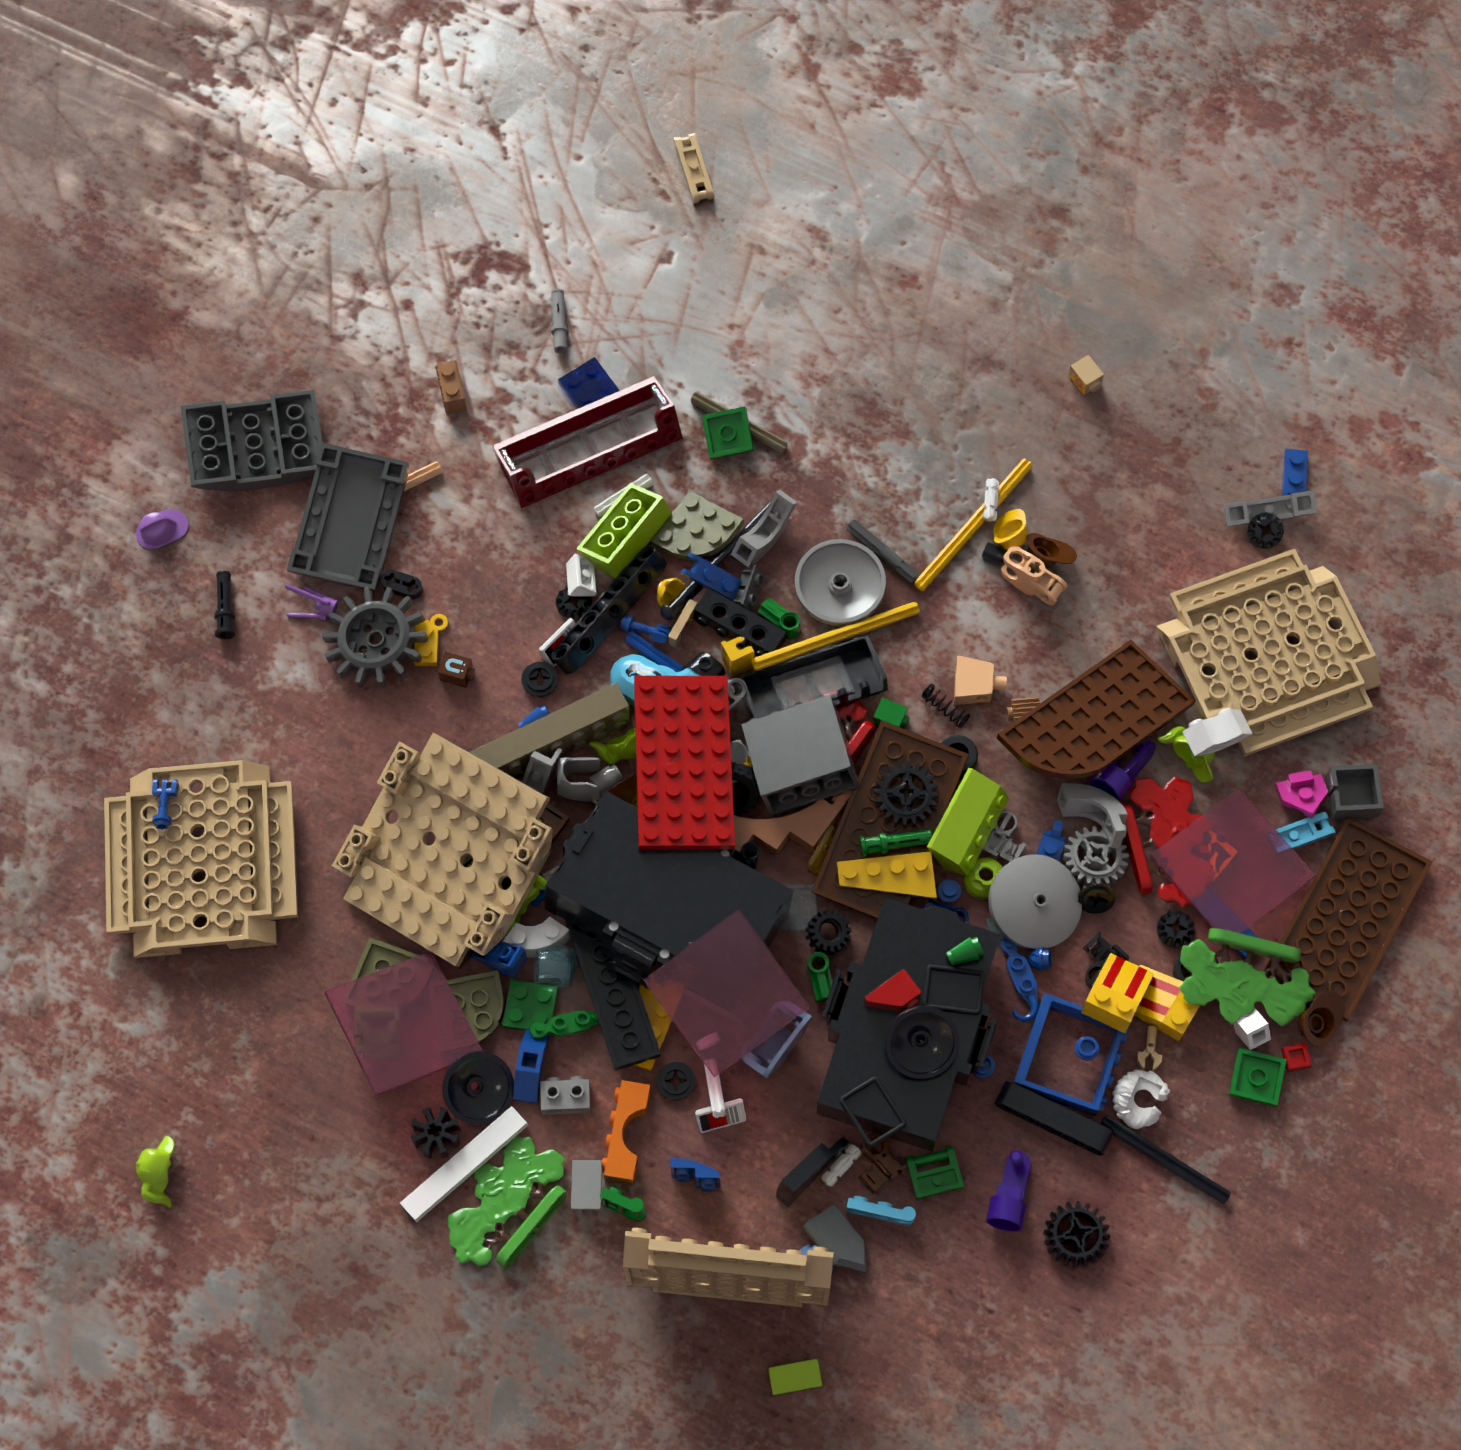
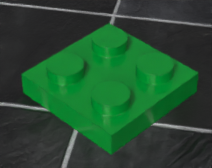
[702,406,754,460]
[502,980,558,1031]
[1228,1048,1287,1107]

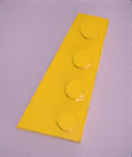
[837,852,937,899]

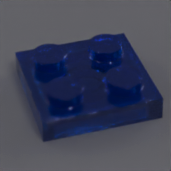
[558,357,619,409]

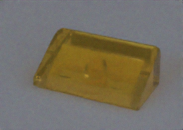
[807,825,836,876]

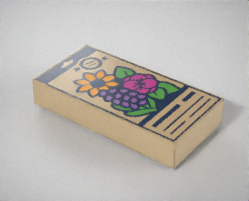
[668,599,697,649]

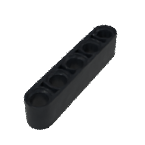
[994,1081,1113,1156]

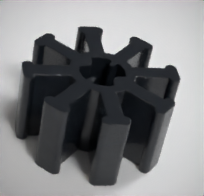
[411,1107,461,1159]

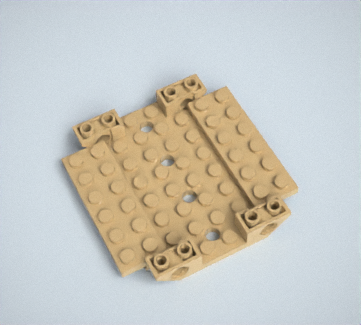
[1156,549,1381,757]
[332,733,553,967]
[104,760,298,958]
[623,1228,834,1307]

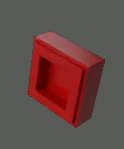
[1281,1043,1312,1073]

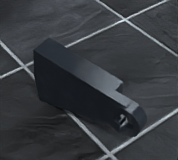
[776,1137,851,1207]

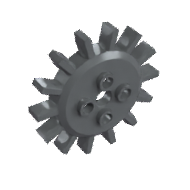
[322,587,428,688]

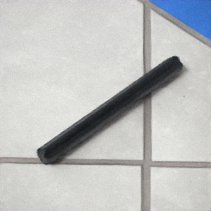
[1100,1115,1231,1204]

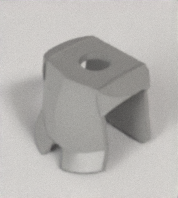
[557,757,600,805]

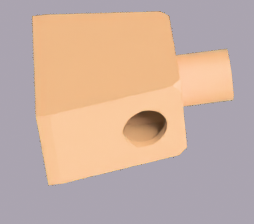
[954,656,1007,705]

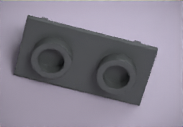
[733,564,765,612]

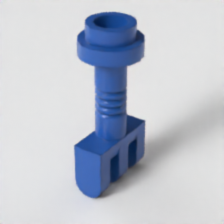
[620,615,672,643]
[152,779,178,830]

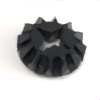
[1247,512,1284,549]
[556,585,592,619]
[521,662,558,697]
[1078,881,1116,914]
[1157,910,1195,948]
[657,1062,695,1101]

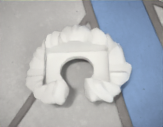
[1112,1069,1170,1129]

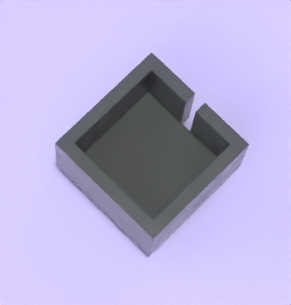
[1326,764,1384,820]

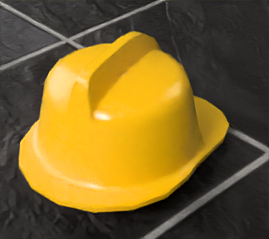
[993,509,1029,551]

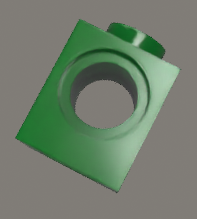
[873,697,910,729]

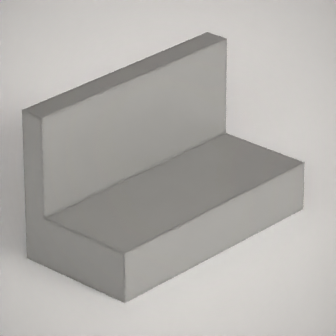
[522,748,562,794]
[571,1160,602,1214]

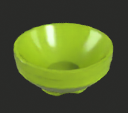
[963,858,1002,900]

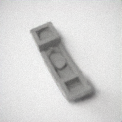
[1223,490,1317,527]

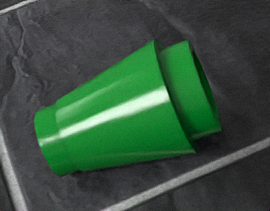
[946,936,984,966]

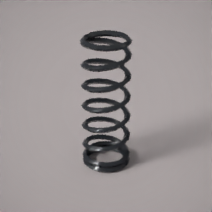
[921,683,970,728]
[739,842,759,870]

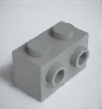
[540,1076,591,1116]

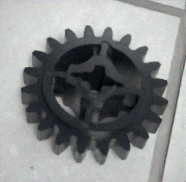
[874,761,939,827]

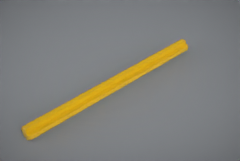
[914,459,1032,591]
[751,602,920,671]

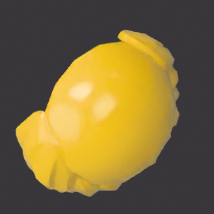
[657,578,686,612]

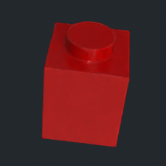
[864,969,922,1012]

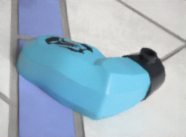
[609,652,726,707]

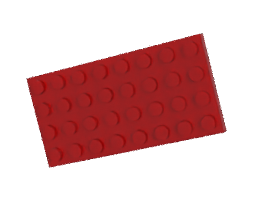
[634,676,735,850]

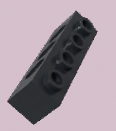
[694,588,786,657]

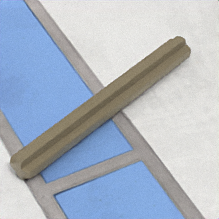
[691,392,788,453]

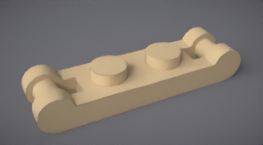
[673,133,714,204]

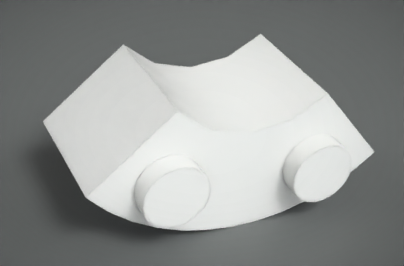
[1182,708,1253,756]
[502,917,570,957]

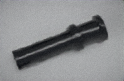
[214,571,235,640]

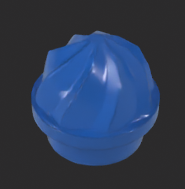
[1028,947,1052,971]

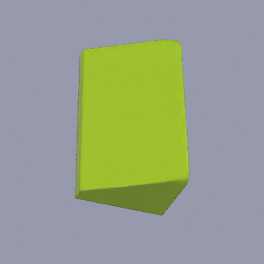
[768,1359,822,1395]

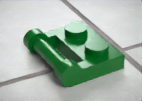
[905,1146,964,1200]
[600,1187,646,1222]

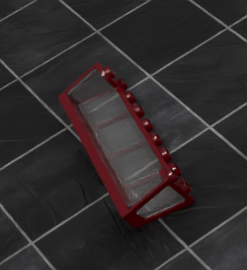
[493,376,683,508]

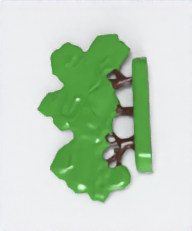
[1180,928,1316,1026]
[448,1136,568,1269]

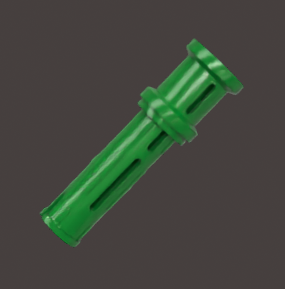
[859,829,932,857]

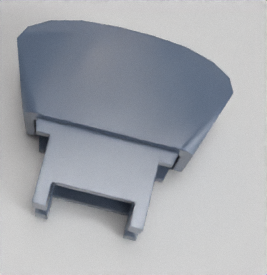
[739,1000,812,1078]

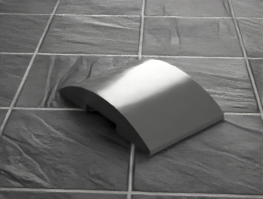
[181,390,322,491]

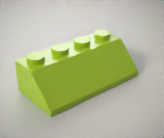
[576,483,672,578]
[927,768,1009,876]

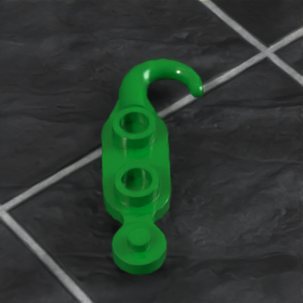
[530,1010,598,1039]

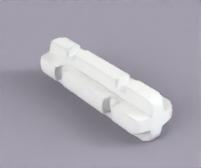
[983,478,999,522]
[821,1144,862,1187]

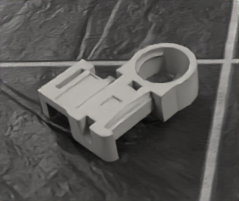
[981,811,1026,862]

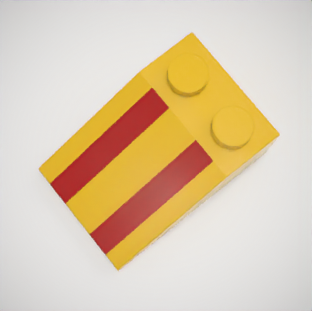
[1081,953,1154,1034]
[1134,965,1200,1042]

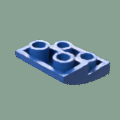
[670,1158,721,1192]

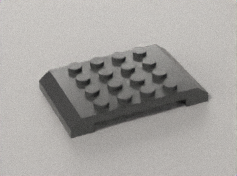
[287,443,409,592]

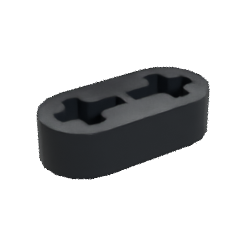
[380,570,423,599]

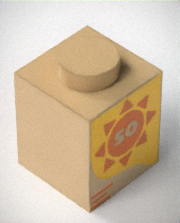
[1068,355,1104,395]

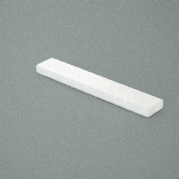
[400,1106,528,1223]

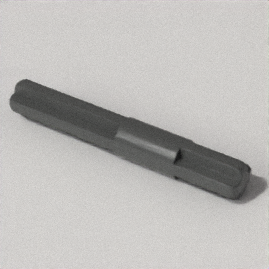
[846,520,920,583]

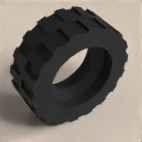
[731,762,760,816]

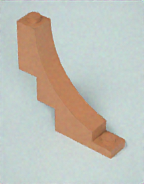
[734,790,852,859]

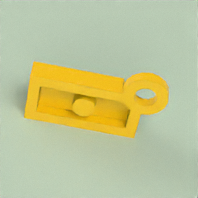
[414,614,448,666]

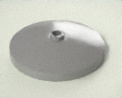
[795,539,886,626]
[988,855,1082,950]

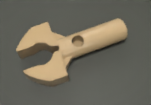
[1136,1025,1162,1071]

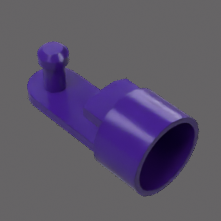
[1090,741,1156,801]
[986,1150,1031,1232]

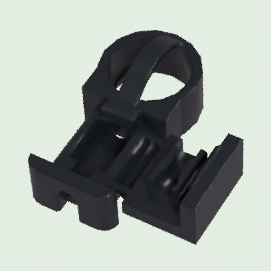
[1083,932,1129,989]

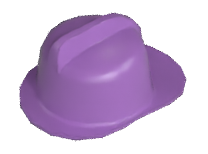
[136,509,189,549]

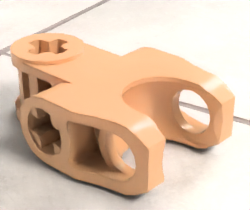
[1001,547,1068,606]

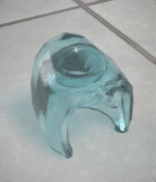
[534,945,578,987]

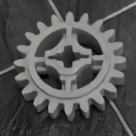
[1062,826,1129,886]

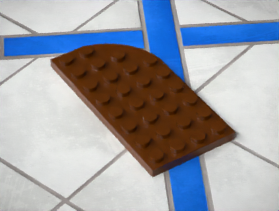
[996,640,1195,779]

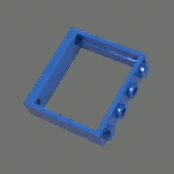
[1014,993,1129,1116]

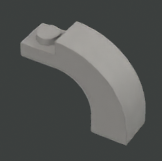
[731,490,797,567]
[1057,783,1128,848]

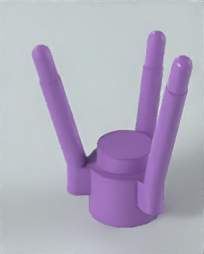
[285,584,338,621]

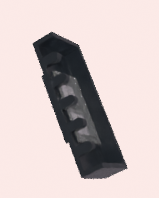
[738,635,888,719]

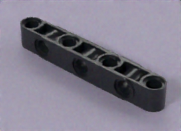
[551,545,667,674]

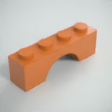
[602,1080,651,1185]

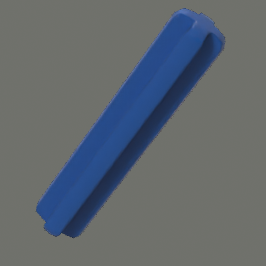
[625,631,684,673]

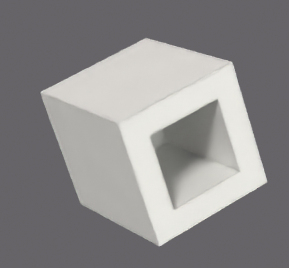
[1234,1007,1271,1050]

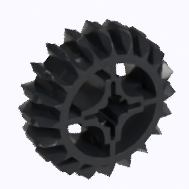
[1043,1201,1111,1269]

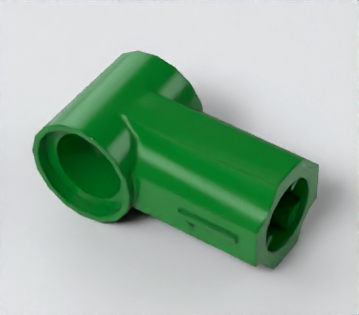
[758,598,801,640]
[806,952,832,1002]

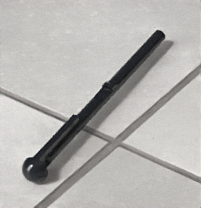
[660,499,772,620]

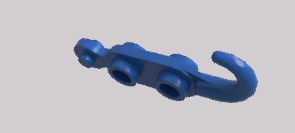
[1001,938,1039,1022]

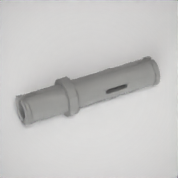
[551,289,568,353]

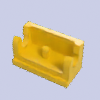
[721,637,754,679]

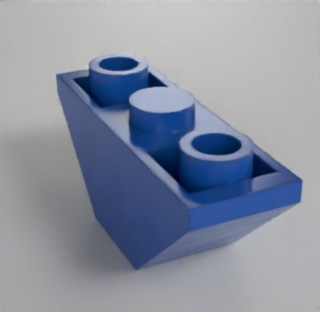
[470,941,527,978]
[513,1029,550,1104]

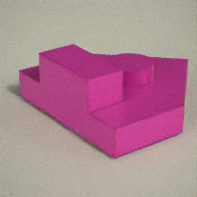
[1275,770,1328,818]

